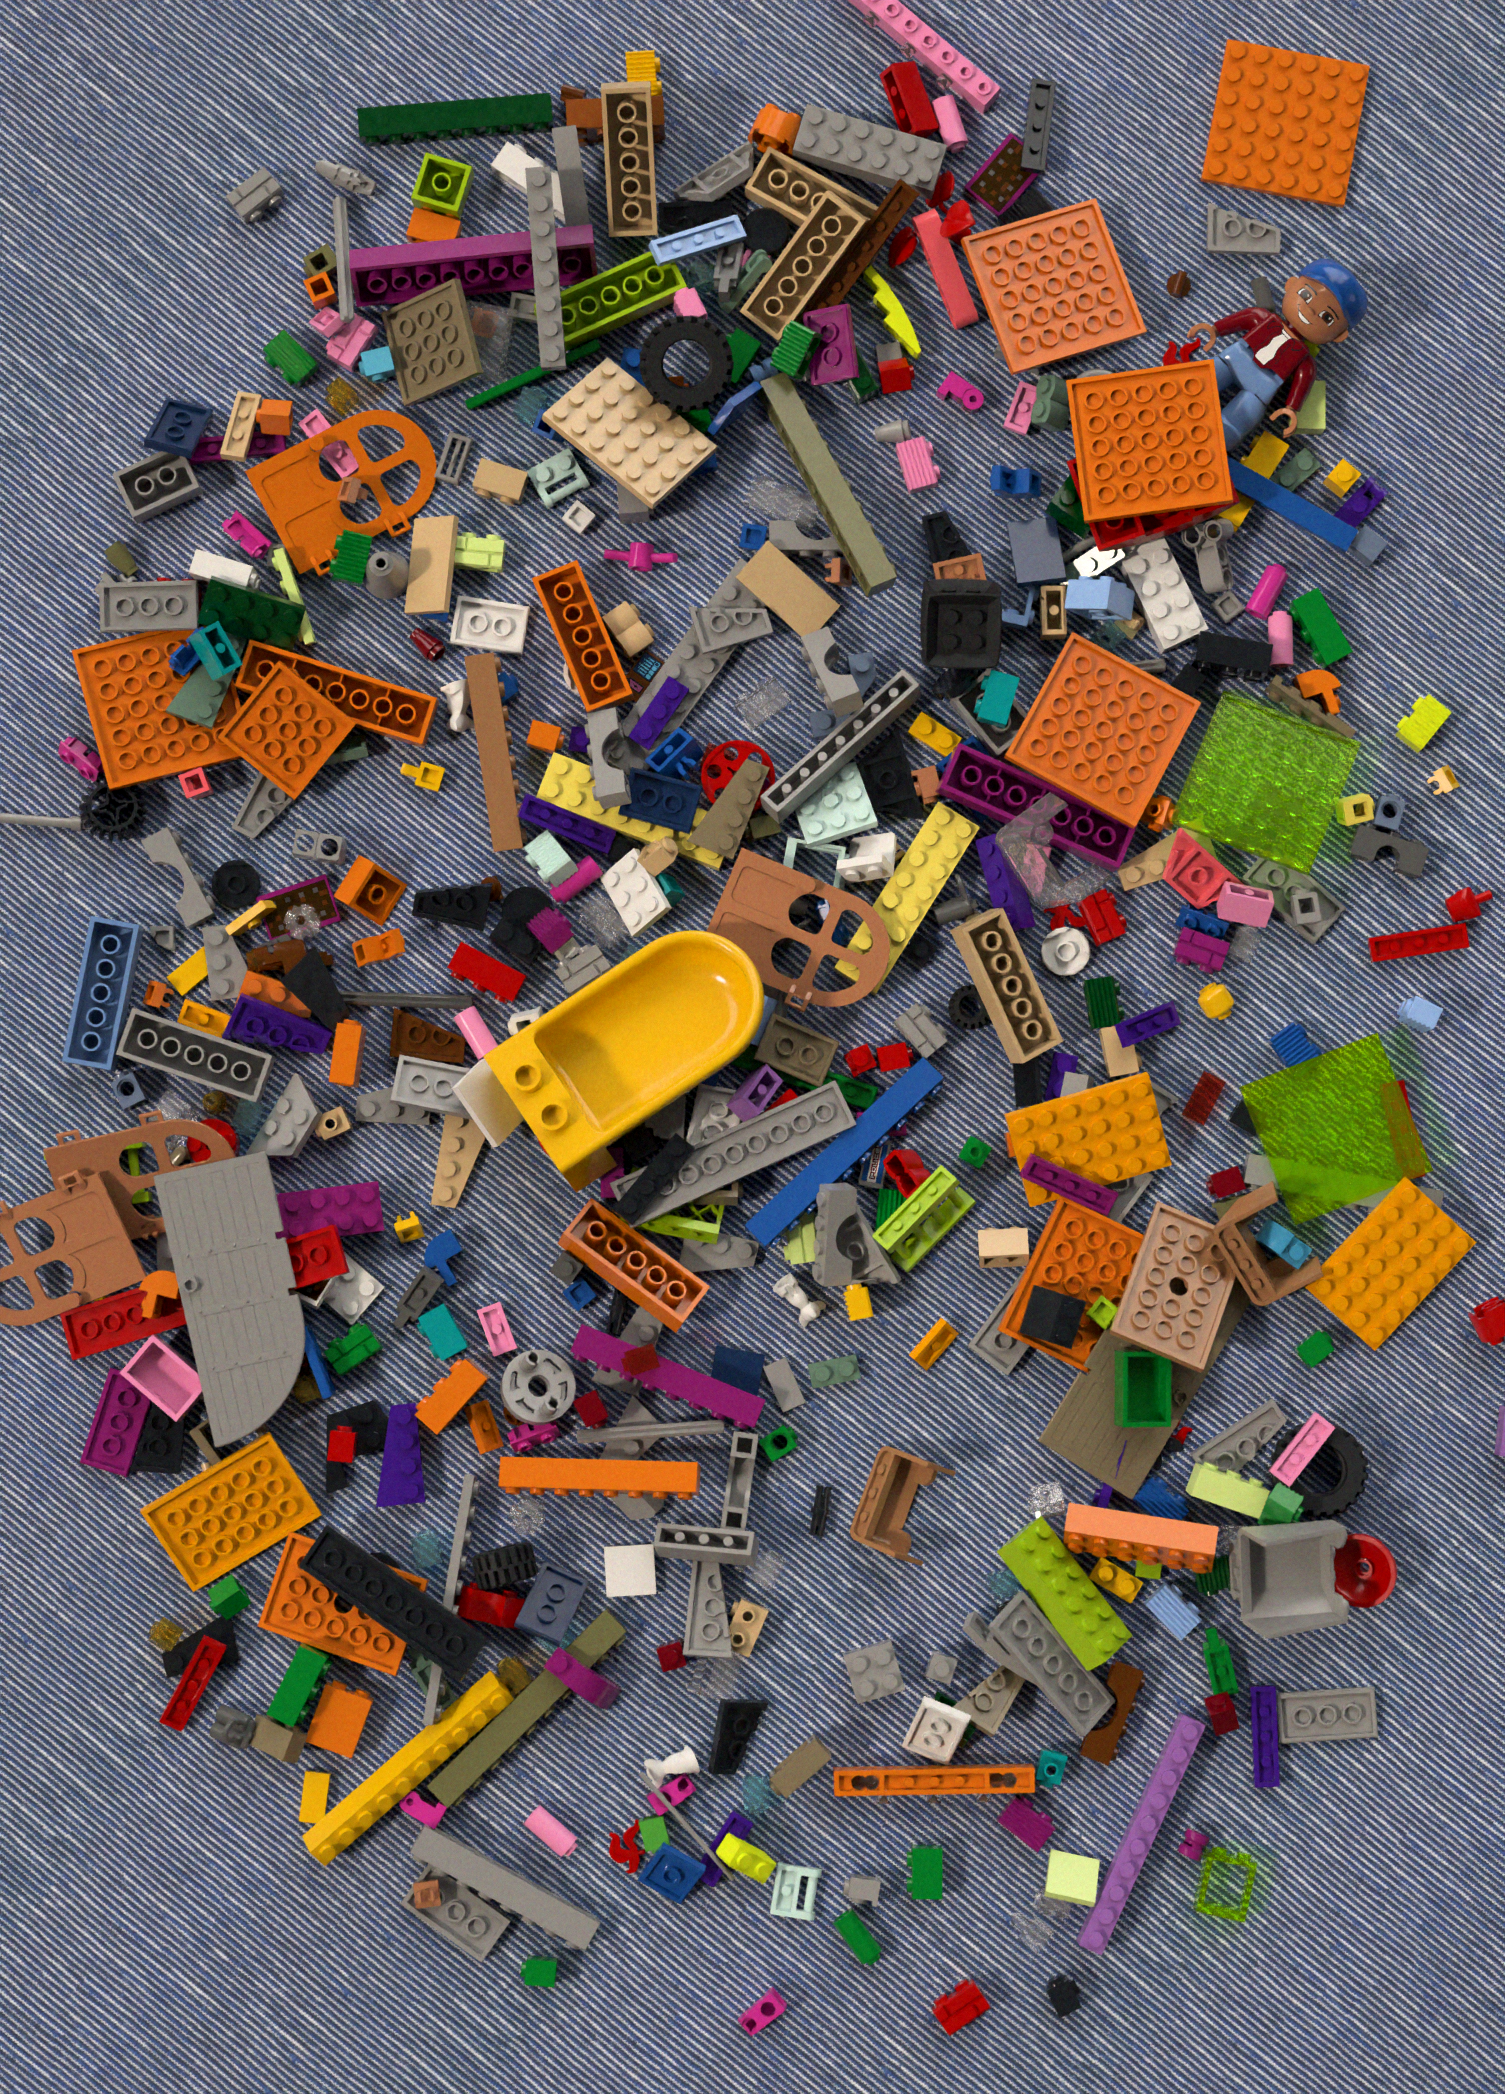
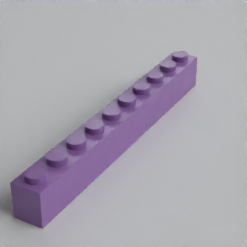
[1076,1711,1206,1956]

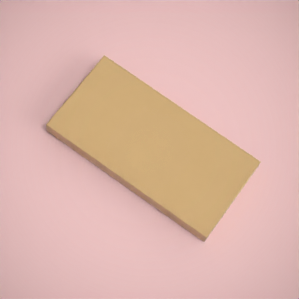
[404,515,459,615]
[735,540,840,637]

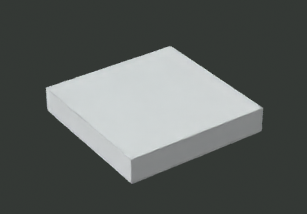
[604,1544,656,1597]

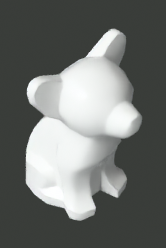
[440,679,475,732]
[773,1274,826,1327]
[644,1746,700,1789]

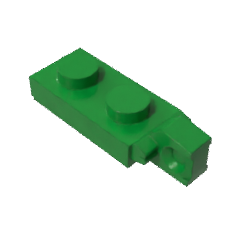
[1202,1626,1239,1696]

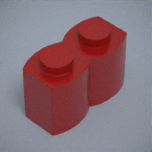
[883,1149,932,1199]

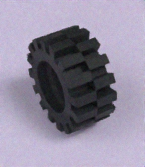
[948,985,990,1030]

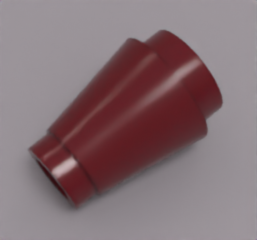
[410,628,446,663]

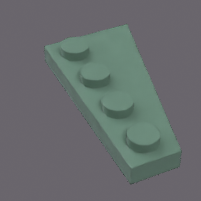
[166,631,248,730]

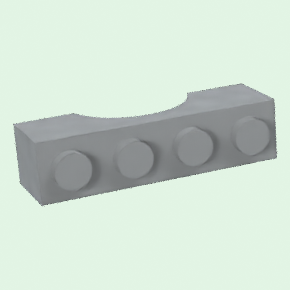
[769,521,844,558]
[800,626,864,718]
[585,707,632,809]
[141,827,217,929]
[812,1183,857,1287]
[720,1430,759,1531]

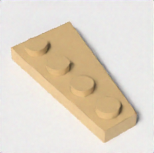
[431,1114,486,1208]

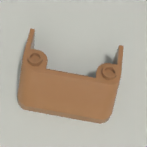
[1213,1181,1323,1306]
[850,1446,956,1566]

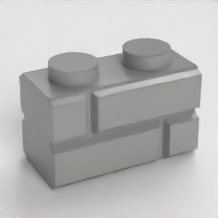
[226,167,284,224]
[555,943,612,996]
[893,1003,948,1059]

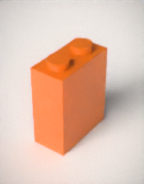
[329,1019,367,1088]
[305,1680,375,1758]

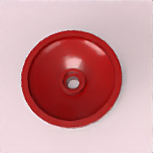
[1333,1533,1397,1608]

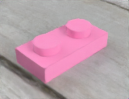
[309,306,345,338]
[1003,381,1037,436]
[477,1302,518,1357]

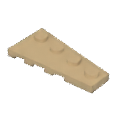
[1117,815,1217,892]

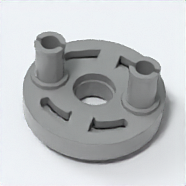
[500,1350,576,1425]

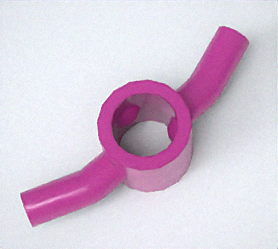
[604,542,678,572]

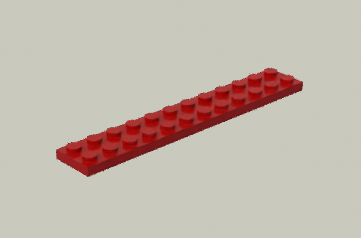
[60,1224,350,1361]

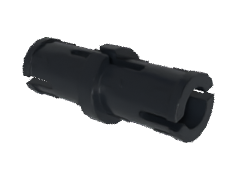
[605,1288,628,1335]
[809,1485,832,1537]

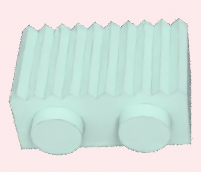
[524,830,578,887]

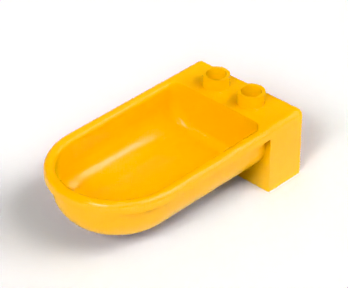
[483,930,764,1193]

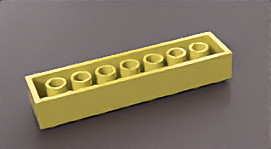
[536,752,725,872]
[834,801,980,996]

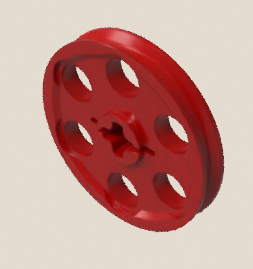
[701,740,775,812]

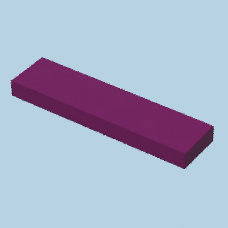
[189,431,287,465]
[1019,1153,1119,1216]

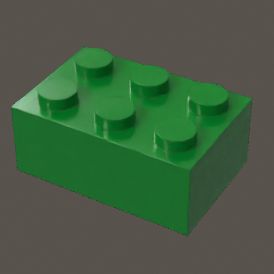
[1114,1350,1171,1427]
[266,1643,333,1727]

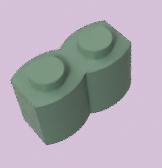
[1031,375,1069,431]

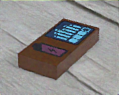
[626,649,665,703]

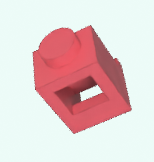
[178,767,214,801]

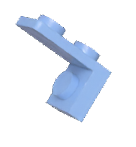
[1002,586,1040,631]

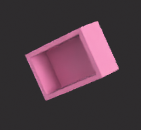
[120,1335,203,1422]

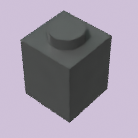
[549,1250,585,1286]

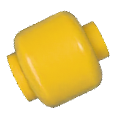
[1198,982,1234,1020]

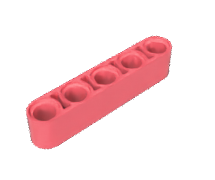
[912,209,979,330]

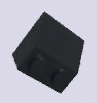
[1018,1285,1086,1349]

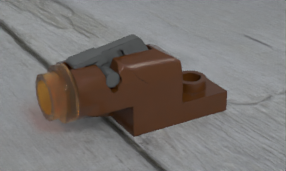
[246,934,336,974]

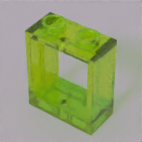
[1193,1846,1257,1923]

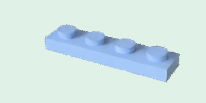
[648,214,747,267]

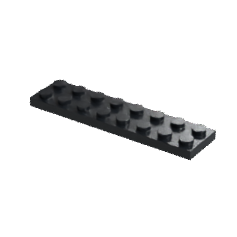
[299,1524,490,1681]

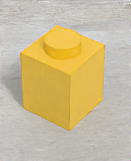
[1323,459,1361,498]

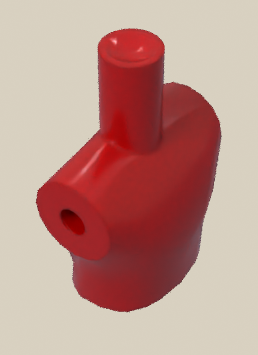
[1445,886,1493,923]

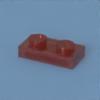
[1181,1071,1226,1126]

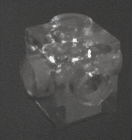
[284,904,321,941]
[508,1494,546,1535]

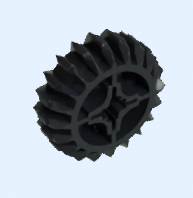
[79,777,147,842]

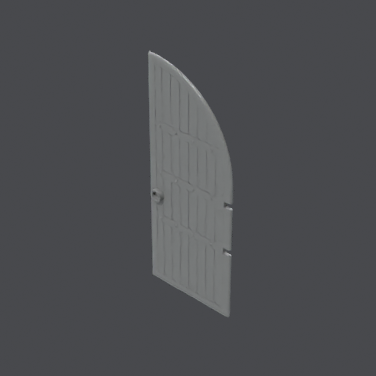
[153,1151,305,1448]

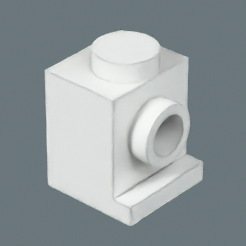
[508,1006,544,1036]

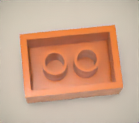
[415,1358,491,1435]

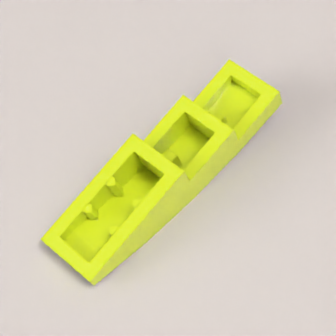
[863,266,921,360]

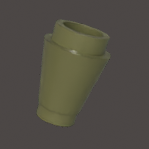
[104,540,139,578]

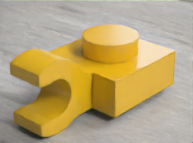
[400,761,445,793]

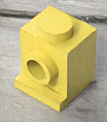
[1334,793,1375,826]

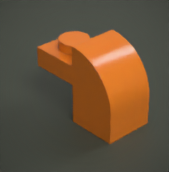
[1292,670,1341,716]
[352,928,406,967]
[139,1270,181,1319]

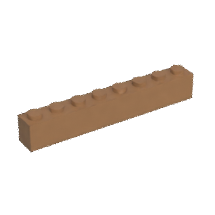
[464,652,528,852]

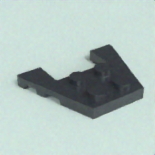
[326,1400,389,1494]

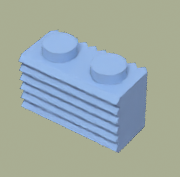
[1397,996,1443,1033]
[1144,1582,1202,1641]

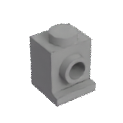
[1290,889,1322,927]
[843,1873,881,1907]

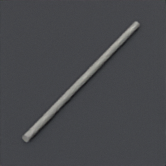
[639,1772,735,1881]

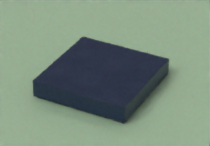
[711,1346,765,1396]

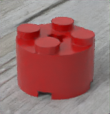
[186,1118,240,1162]
[1468,1294,1505,1346]

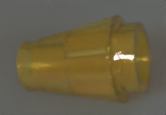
[202,1090,226,1115]

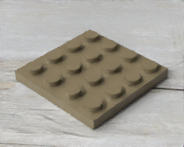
[381,278,483,406]

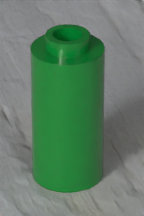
[832,1908,882,1965]

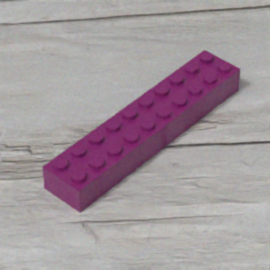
[349,224,598,307]

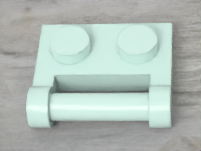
[526,448,590,509]
[770,1862,822,1920]

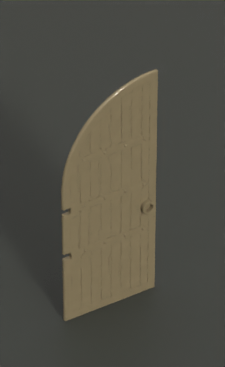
[1038,1276,1251,1500]

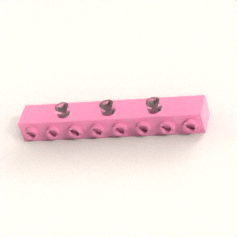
[848,0,1000,115]

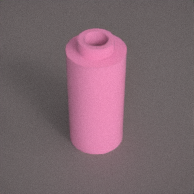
[931,95,968,153]
[1268,611,1293,668]
[453,1006,498,1060]
[524,1805,578,1857]

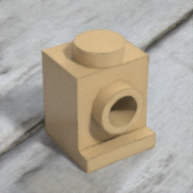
[637,836,680,877]
[314,1106,353,1141]

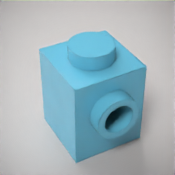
[358,346,396,383]

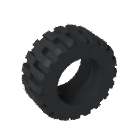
[639,315,734,412]
[1269,1423,1368,1518]

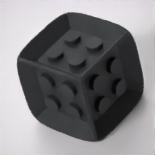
[920,579,1002,669]

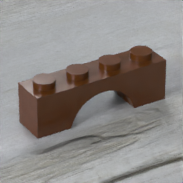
[1078,1659,1146,1766]

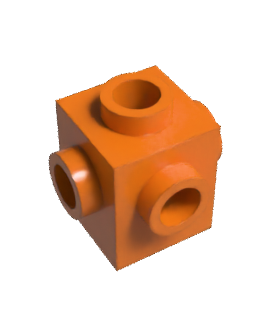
[1139,795,1178,832]

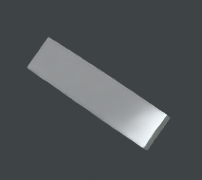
[552,125,590,227]
[962,1610,1035,1684]

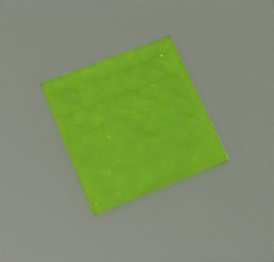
[1170,690,1361,876]
[1238,1033,1434,1225]

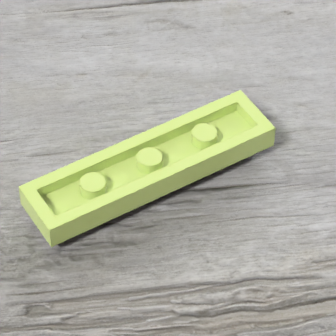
[272,548,317,645]

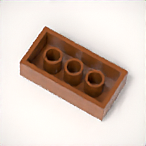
[566,96,665,147]

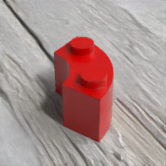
[456,1582,525,1629]

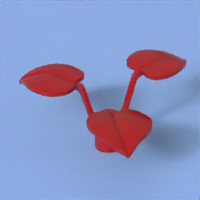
[888,170,976,269]

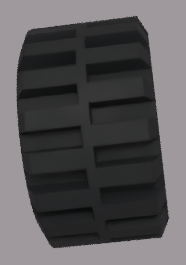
[471,1542,539,1590]

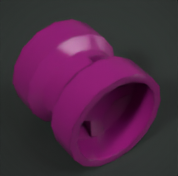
[1177,1828,1210,1862]

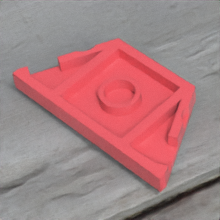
[1162,827,1244,909]

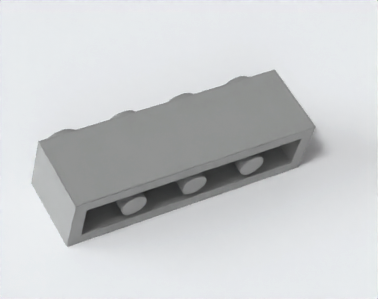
[653,1523,759,1566]

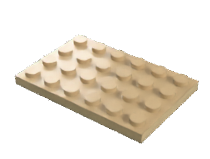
[542,357,717,509]

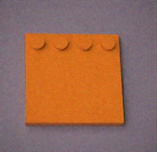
[218,661,357,800]

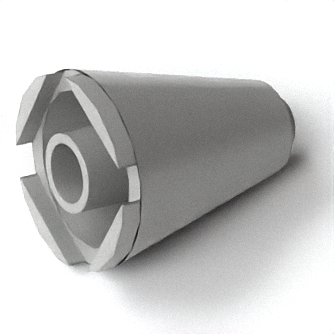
[363,551,409,600]

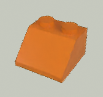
[333,855,407,926]

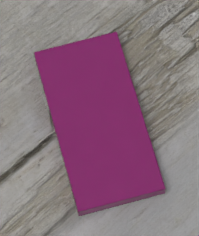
[80,1367,152,1477]

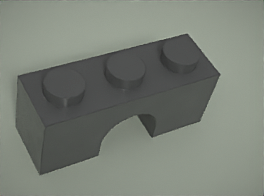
[1347,823,1429,879]

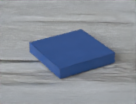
[708,381,762,436]
[638,1842,706,1905]

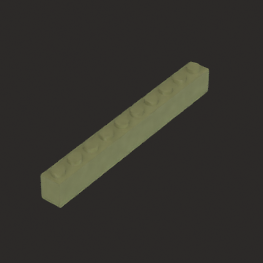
[757,372,897,597]
[427,1608,627,1808]

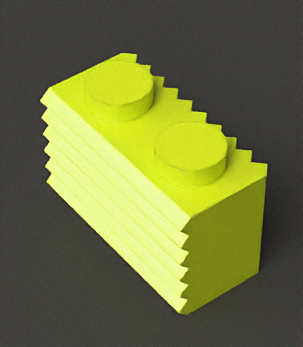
[1395,694,1452,753]
[716,1833,776,1884]

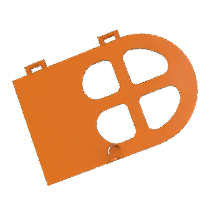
[245,410,437,577]

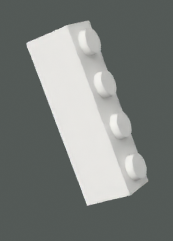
[491,141,588,222]

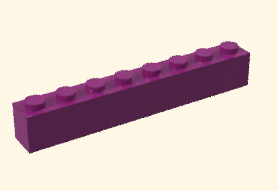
[570,1324,765,1430]

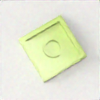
[1044,1849,1100,1907]

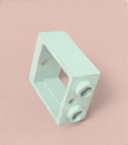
[783,837,850,892]

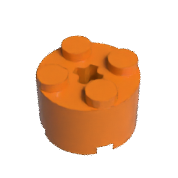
[748,103,802,158]

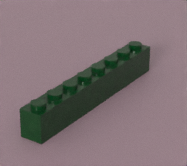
[357,93,554,147]

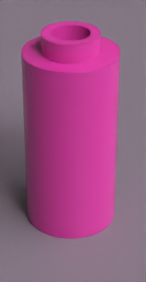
[1245,563,1289,620]
[549,855,603,904]

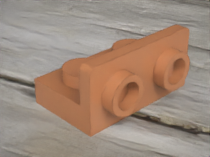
[932,553,987,581]

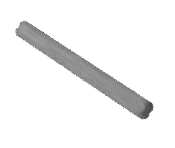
[333,196,355,323]
[577,1420,725,1443]

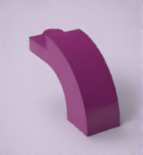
[543,1646,622,1710]

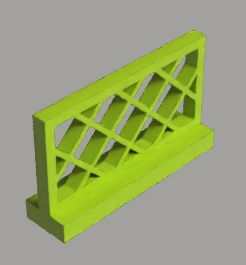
[620,1167,728,1245]

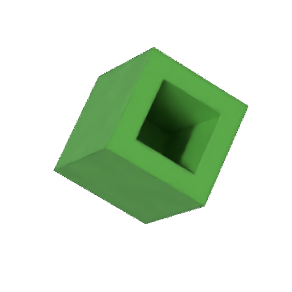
[639,1813,671,1854]

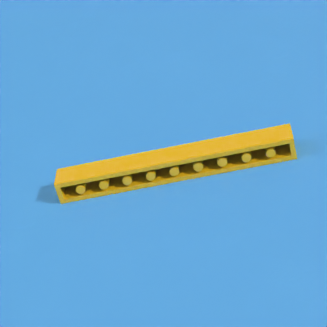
[302,1670,514,1866]

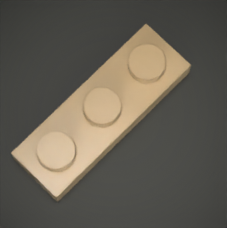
[220,391,263,462]

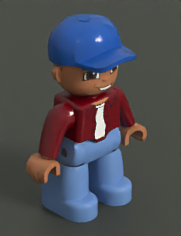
[1187,258,1368,454]

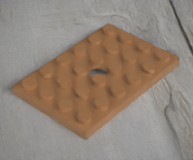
[1109,1201,1236,1373]

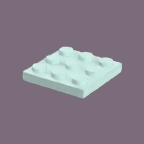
[794,762,878,849]

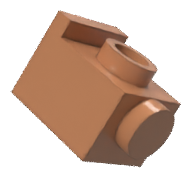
[911,765,941,805]

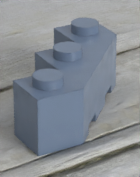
[809,651,877,741]

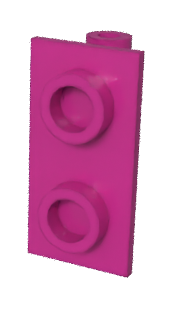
[221,510,272,560]
[58,736,104,782]
[507,1421,561,1453]

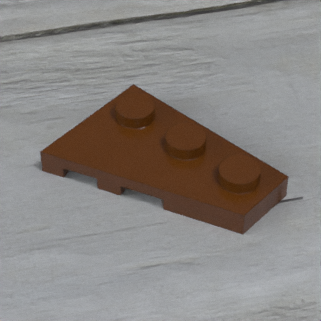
[389,1008,466,1064]

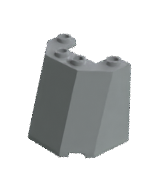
[1229,1520,1350,1639]

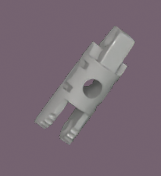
[315,160,377,196]

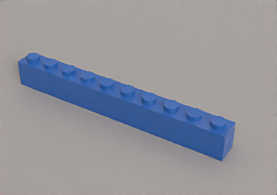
[744,1057,944,1251]

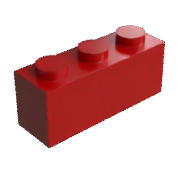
[879,61,939,139]
[447,942,528,1005]

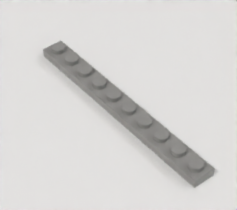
[422,1474,480,1726]

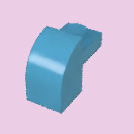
[1255,1220,1313,1269]

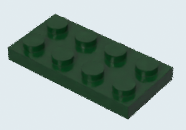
[197,575,306,652]

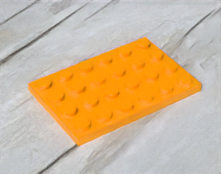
[1004,1072,1172,1207]
[1304,1177,1477,1351]
[140,1432,322,1592]

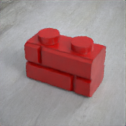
[1076,888,1127,947]
[931,1979,991,2036]

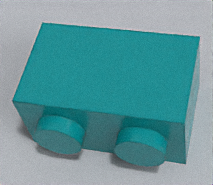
[188,621,243,681]
[974,669,1020,729]
[417,1303,469,1361]

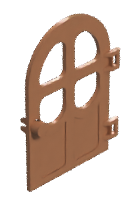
[706,848,890,1012]
[43,1110,236,1240]
[0,1170,147,1326]

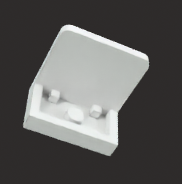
[836,832,897,883]

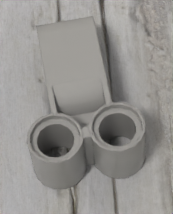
[1182,518,1234,594]

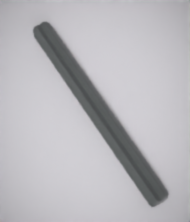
[339,991,473,1009]

